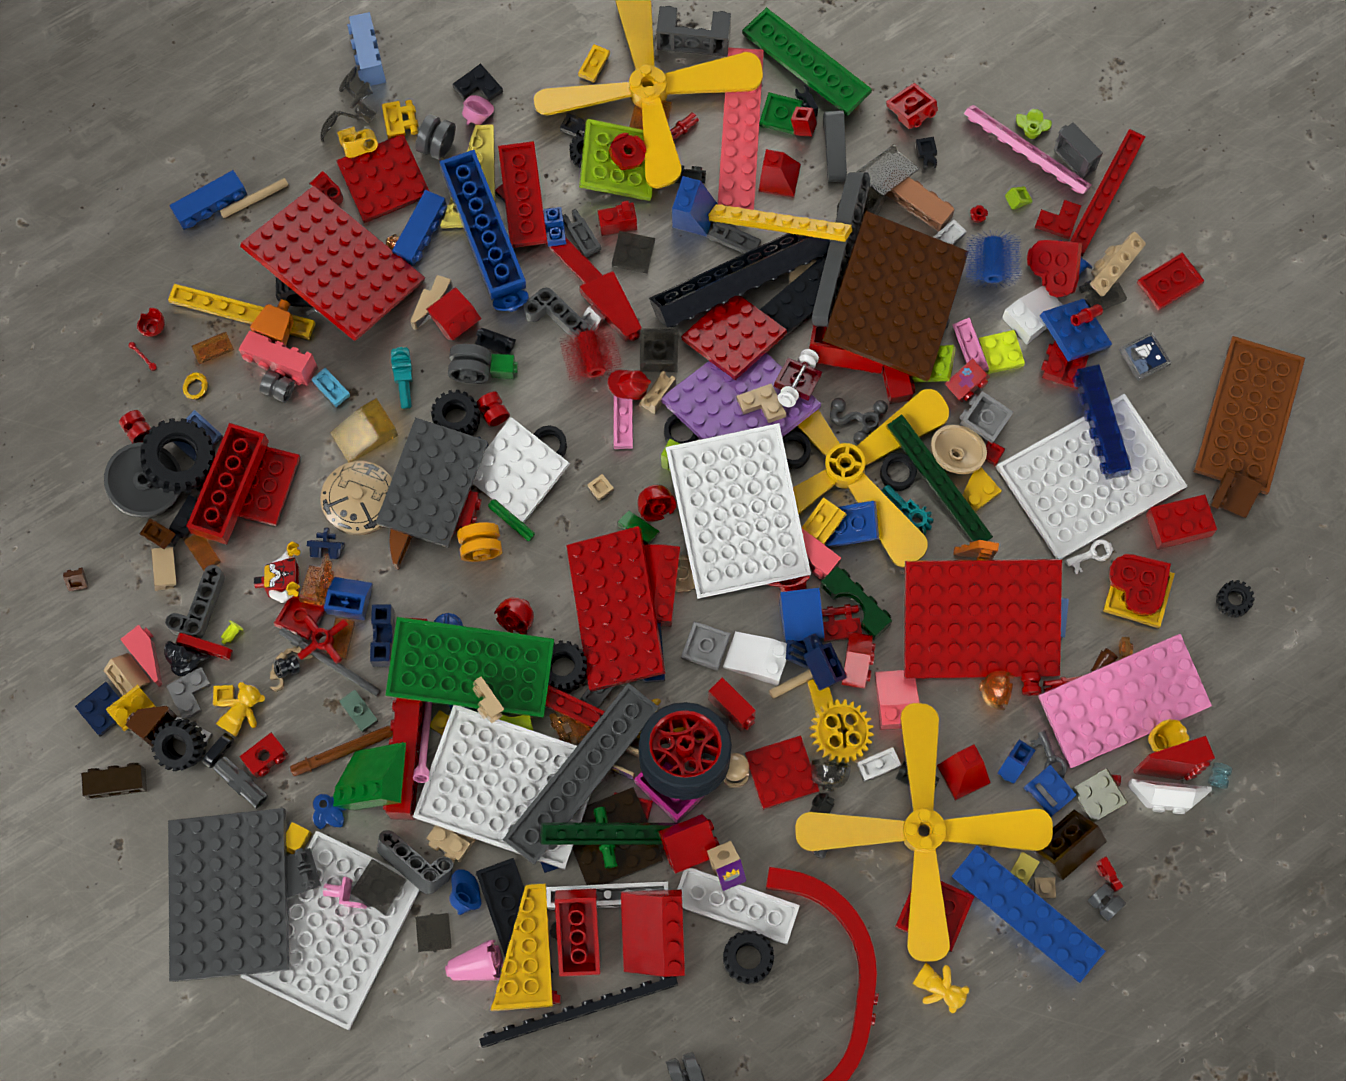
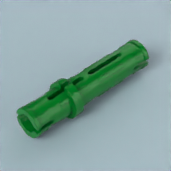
[593,807,618,869]

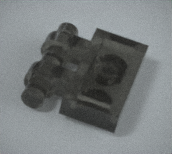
[1079,280,1127,310]

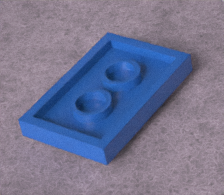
[825,501,879,548]

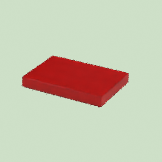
[1137,252,1204,311]

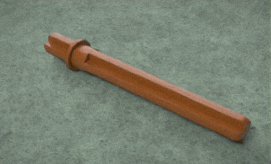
[290,725,393,776]

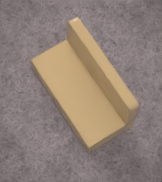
[103,653,150,696]

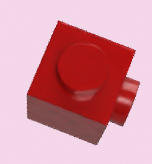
[791,107,817,136]

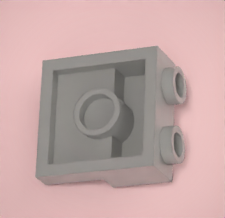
[959,391,1013,443]

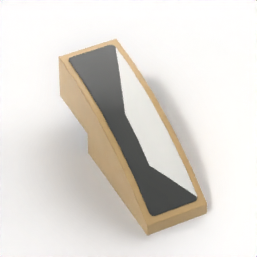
[410,275,453,330]

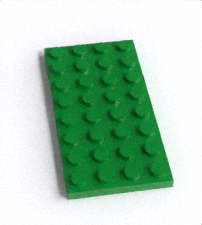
[385,617,554,718]

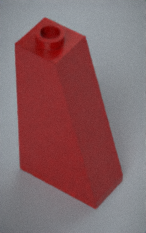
[580,271,642,342]

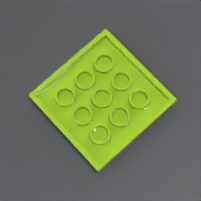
[579,119,652,201]

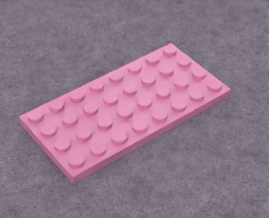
[1038,634,1212,768]

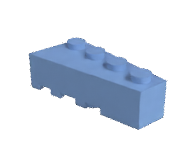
[347,12,386,87]

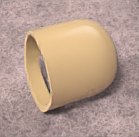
[723,753,749,788]

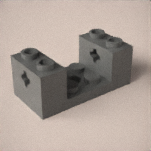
[656,6,731,57]

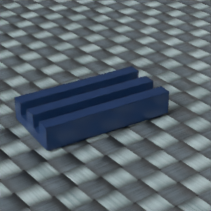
[785,640,809,669]

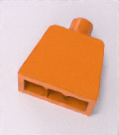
[250,299,294,345]

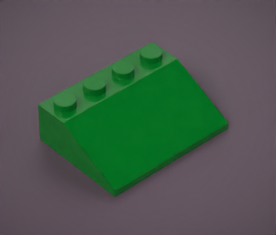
[333,742,406,810]

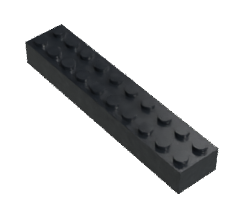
[649,233,830,328]

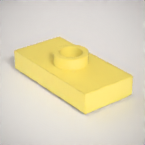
[1010,852,1039,885]

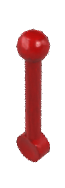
[128,342,157,371]

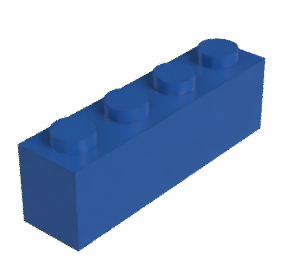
[169,170,247,230]
[392,190,447,266]

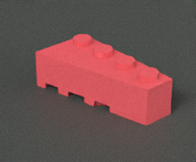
[238,331,318,386]

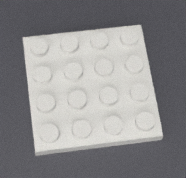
[473,417,570,523]

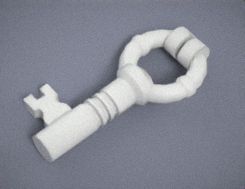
[1065,539,1114,574]

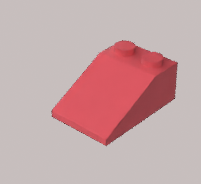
[875,670,920,730]

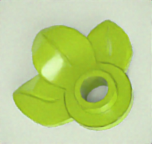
[1016,109,1052,139]

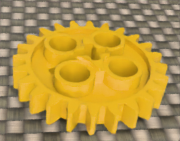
[809,699,874,764]

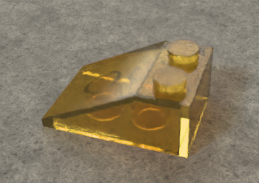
[330,398,398,463]

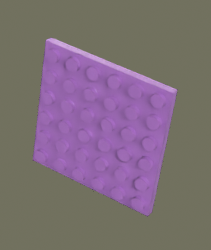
[661,353,821,440]

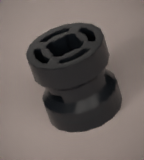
[273,655,300,678]

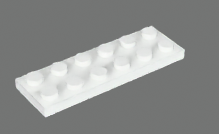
[677,868,800,945]

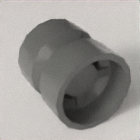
[260,370,295,403]
[1087,883,1126,921]

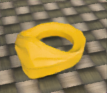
[182,372,208,400]

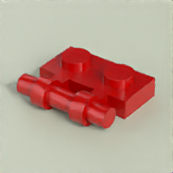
[822,604,862,642]

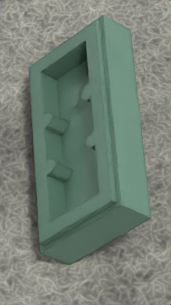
[339,690,378,733]

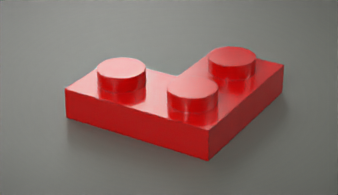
[1035,200,1082,240]

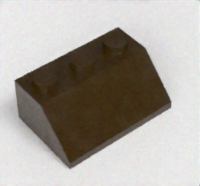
[1033,809,1107,880]

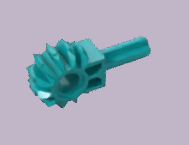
[391,347,413,409]
[881,485,934,535]

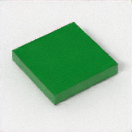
[759,92,803,135]

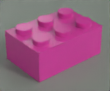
[634,758,705,823]

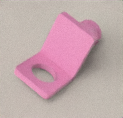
[323,877,367,909]

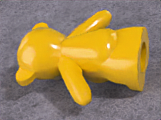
[216,682,265,737]
[912,962,969,1014]

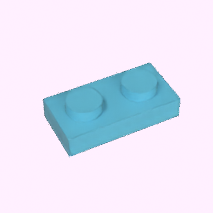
[311,368,350,407]

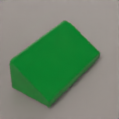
[617,511,660,545]

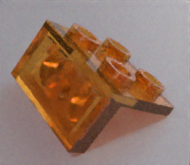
[299,553,334,606]

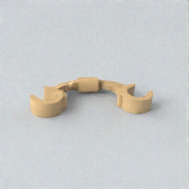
[270,646,313,691]

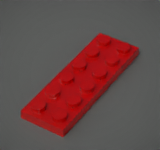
[498,141,547,248]

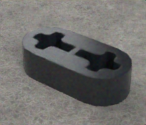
[202,733,234,768]

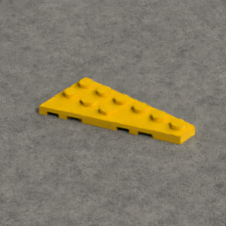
[491,883,553,1011]

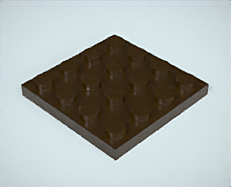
[572,787,663,885]

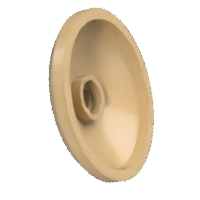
[930,425,987,474]

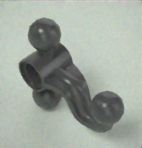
[830,398,888,445]

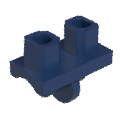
[307,527,345,559]

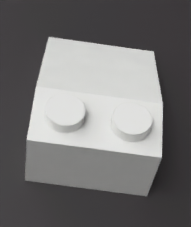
[1002,286,1063,345]
[723,631,787,686]

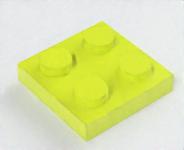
[979,330,1025,374]

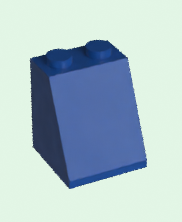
[672,176,718,237]
[779,588,825,649]

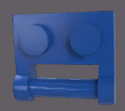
[1023,765,1077,817]

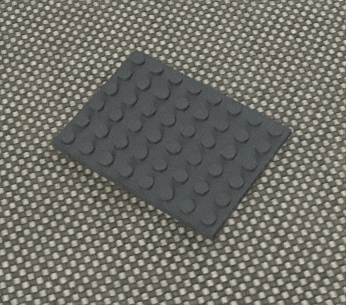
[168,808,289,982]

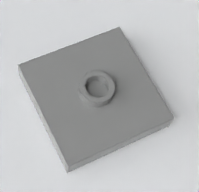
[681,621,731,671]

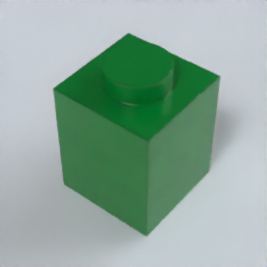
[490,354,518,379]

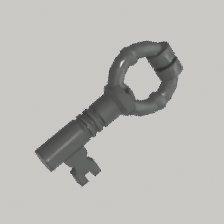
[1030,730,1067,778]

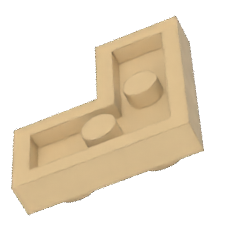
[736,383,786,423]

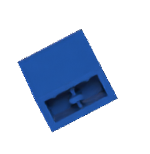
[324,577,373,620]

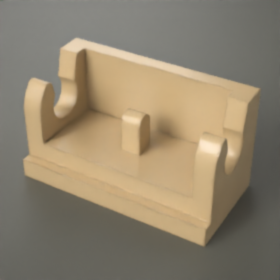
[639,371,676,414]
[151,547,176,591]

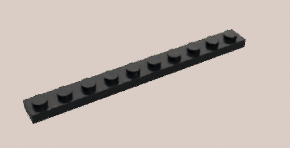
[479,976,678,1048]

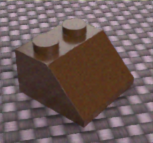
[125,706,177,747]

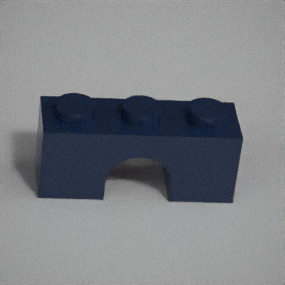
[370,604,394,667]

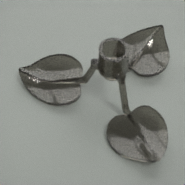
[320,66,377,142]

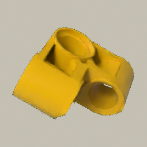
[337,126,378,158]

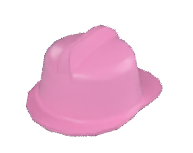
[462,95,494,125]

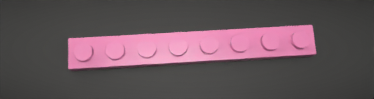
[964,105,1092,194]

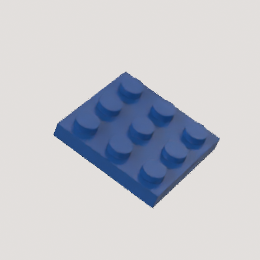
[1040,299,1112,362]

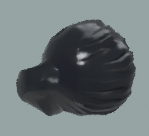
[164,641,211,676]

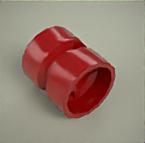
[476,391,510,427]
[119,410,151,444]

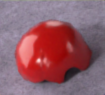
[137,308,165,337]

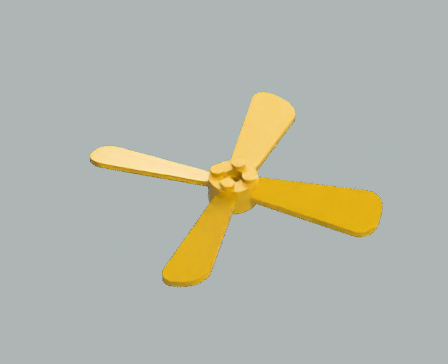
[534,0,763,189]
[793,389,949,568]
[795,703,1053,962]

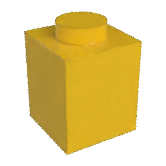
[286,822,312,855]

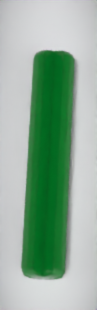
[488,499,535,541]

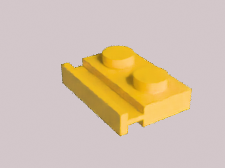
[802,497,847,545]
[106,685,156,731]

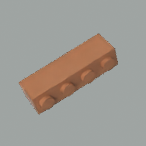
[881,168,955,232]

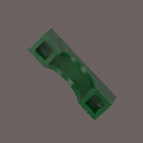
[820,566,892,640]

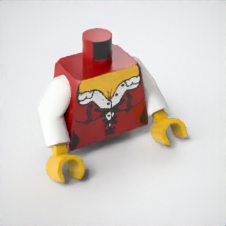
[254,542,300,603]

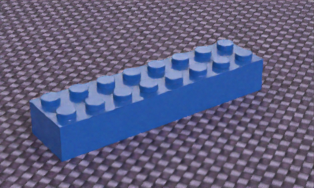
[440,150,526,300]
[951,845,1106,983]

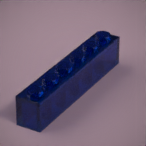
[1073,364,1132,480]

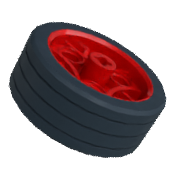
[639,702,732,800]

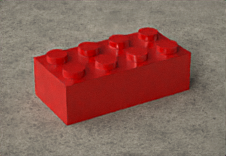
[555,888,601,977]

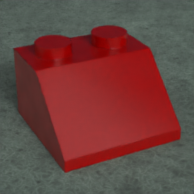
[426,287,482,341]

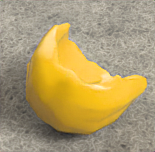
[1148,719,1190,752]

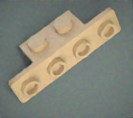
[1090,232,1146,296]

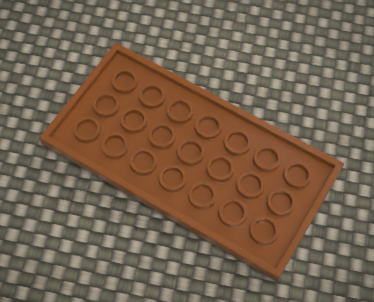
[1193,336,1305,495]

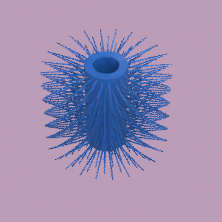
[966,230,1022,288]

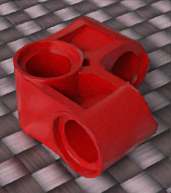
[309,171,343,205]

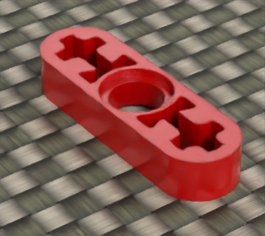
[175,633,233,660]

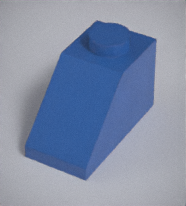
[997,739,1036,784]

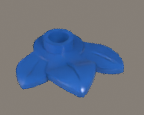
[313,794,346,830]

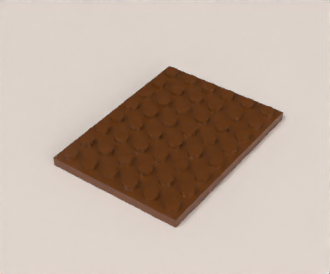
[822,211,969,382]

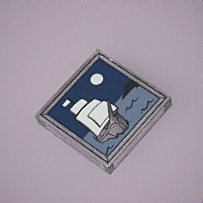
[1119,332,1172,381]

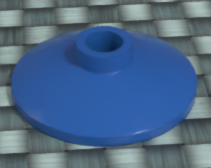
[493,290,529,312]

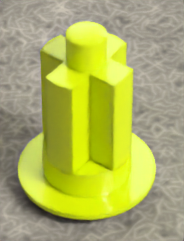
[221,620,243,644]

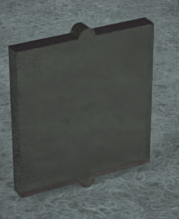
[415,913,452,953]

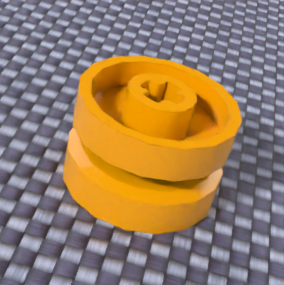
[457,522,503,562]

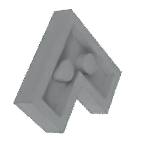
[166,667,211,719]

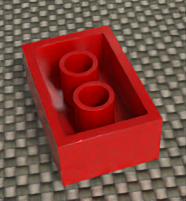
[1146,494,1217,550]

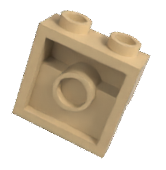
[472,677,504,723]
[426,825,477,863]

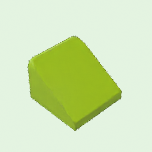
[1005,186,1033,210]

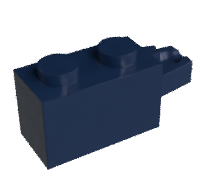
[803,633,847,691]

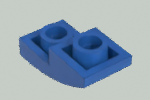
[543,207,566,247]

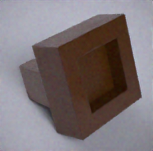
[63,567,88,592]

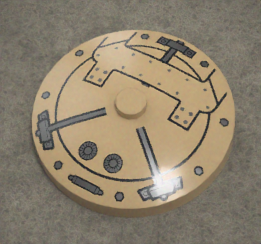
[320,461,392,535]

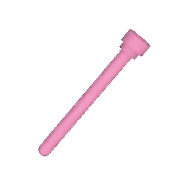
[413,702,432,783]

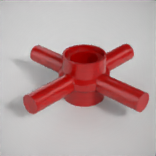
[297,615,349,664]

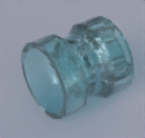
[1208,763,1233,789]

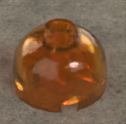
[979,670,1013,711]

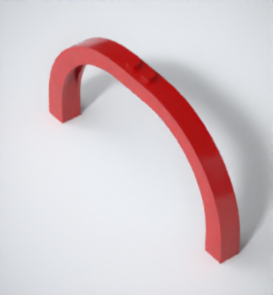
[766,867,879,1081]

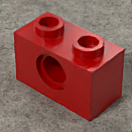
[239,732,288,778]

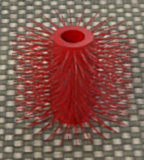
[560,323,622,385]

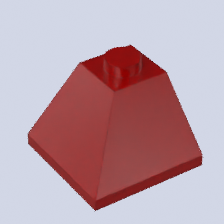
[759,149,801,198]
[937,744,991,801]

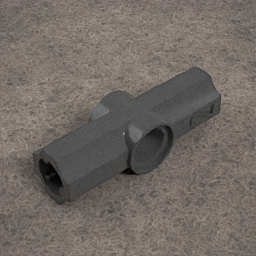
[213,756,268,809]

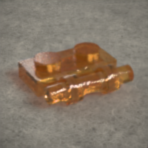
[549,713,591,744]

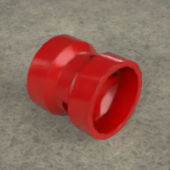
[1021,672,1042,696]

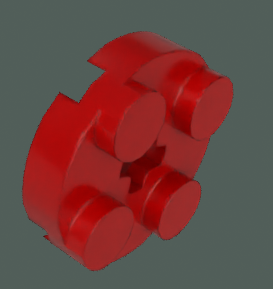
[609,133,646,170]

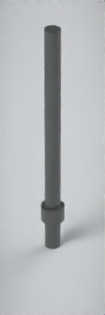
[279,627,380,696]

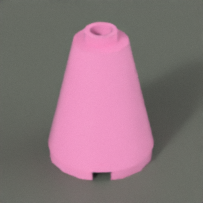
[445,940,503,981]

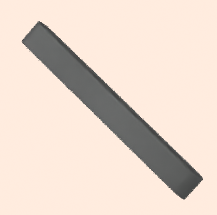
[812,172,870,327]

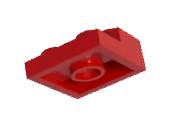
[886,83,938,130]
[1041,340,1089,389]

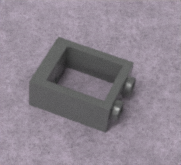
[1054,122,1103,179]

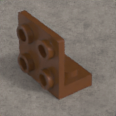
[1210,468,1263,518]

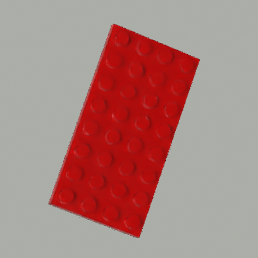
[566,526,666,692]

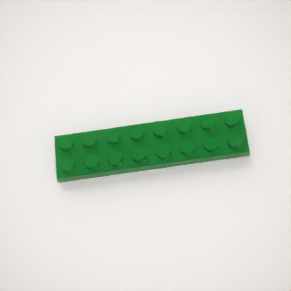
[742,7,872,116]

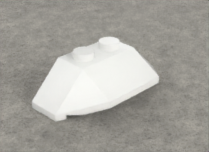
[1128,779,1212,814]

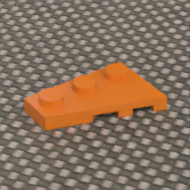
[953,540,999,560]

